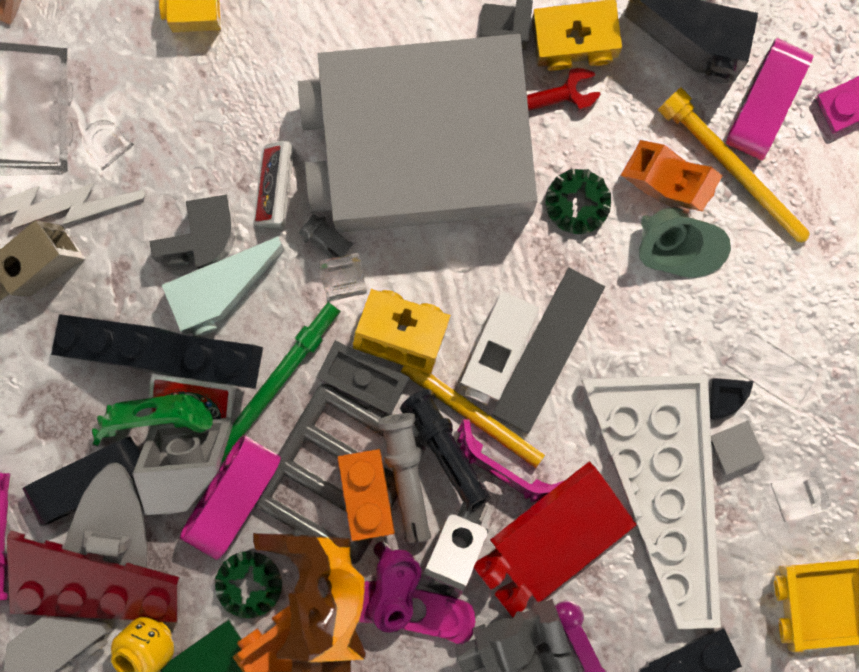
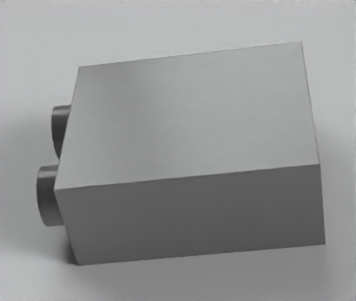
[298,34,537,233]

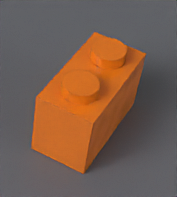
[337,449,395,541]

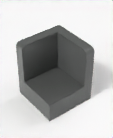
[478,0,533,50]

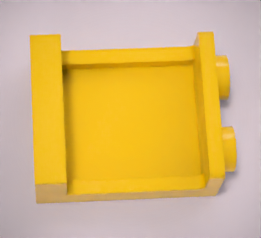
[774,559,859,652]

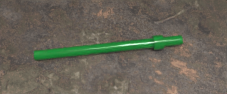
[220,302,341,466]

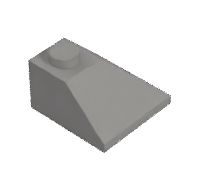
[133,417,233,515]

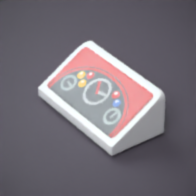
[254,141,294,230]
[147,373,237,419]

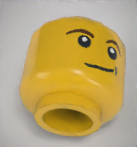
[111,617,174,672]

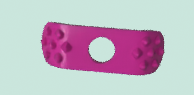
[457,419,563,503]
[358,581,476,644]

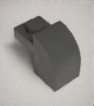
[149,194,235,270]

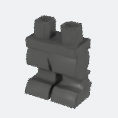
[455,599,579,672]

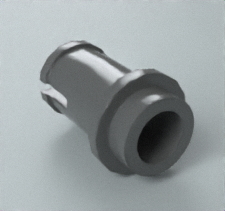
[299,214,353,264]

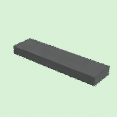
[492,267,606,434]

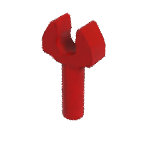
[527,68,601,112]

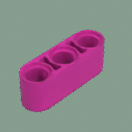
[725,37,814,161]
[180,435,280,560]

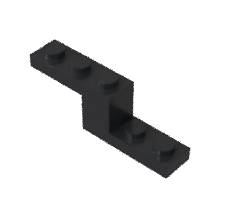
[51,314,264,389]

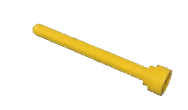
[657,87,810,243]

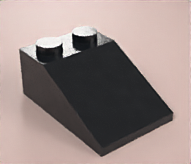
[624,0,759,83]

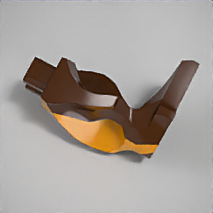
[253,533,366,672]

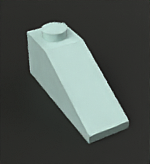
[162,237,284,337]

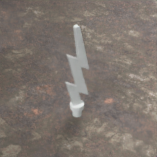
[0,182,146,230]

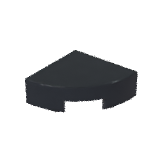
[709,378,753,420]

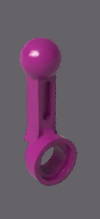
[555,600,606,672]

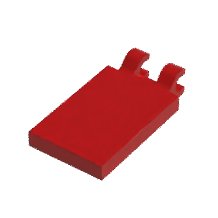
[473,461,637,618]

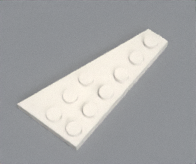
[581,374,721,629]

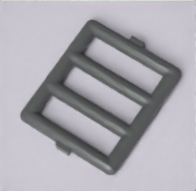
[254,384,426,564]

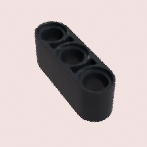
[22,436,141,527]

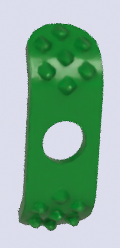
[92,394,213,447]

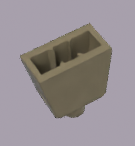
[0,220,85,301]

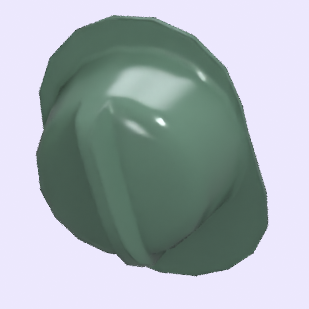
[639,207,731,278]

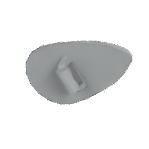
[64,463,147,568]

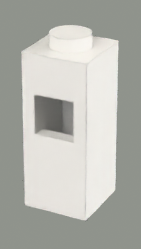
[460,291,540,405]

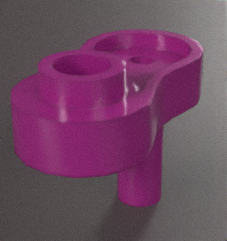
[368,541,421,633]

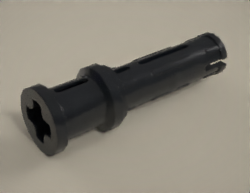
[400,389,491,511]

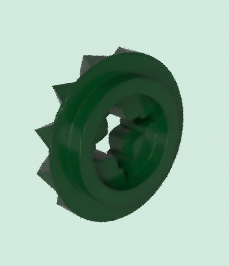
[545,168,611,234]
[215,551,282,618]

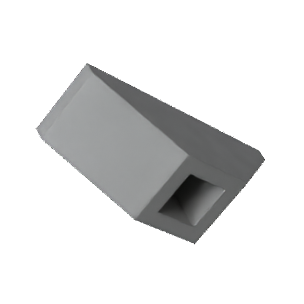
[3,616,113,672]

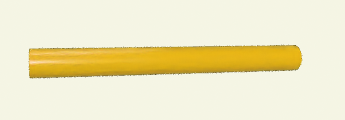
[400,366,545,468]

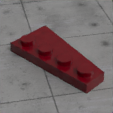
[7,530,180,622]

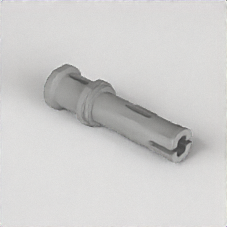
[378,413,431,543]

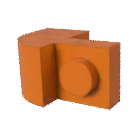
[621,140,723,213]

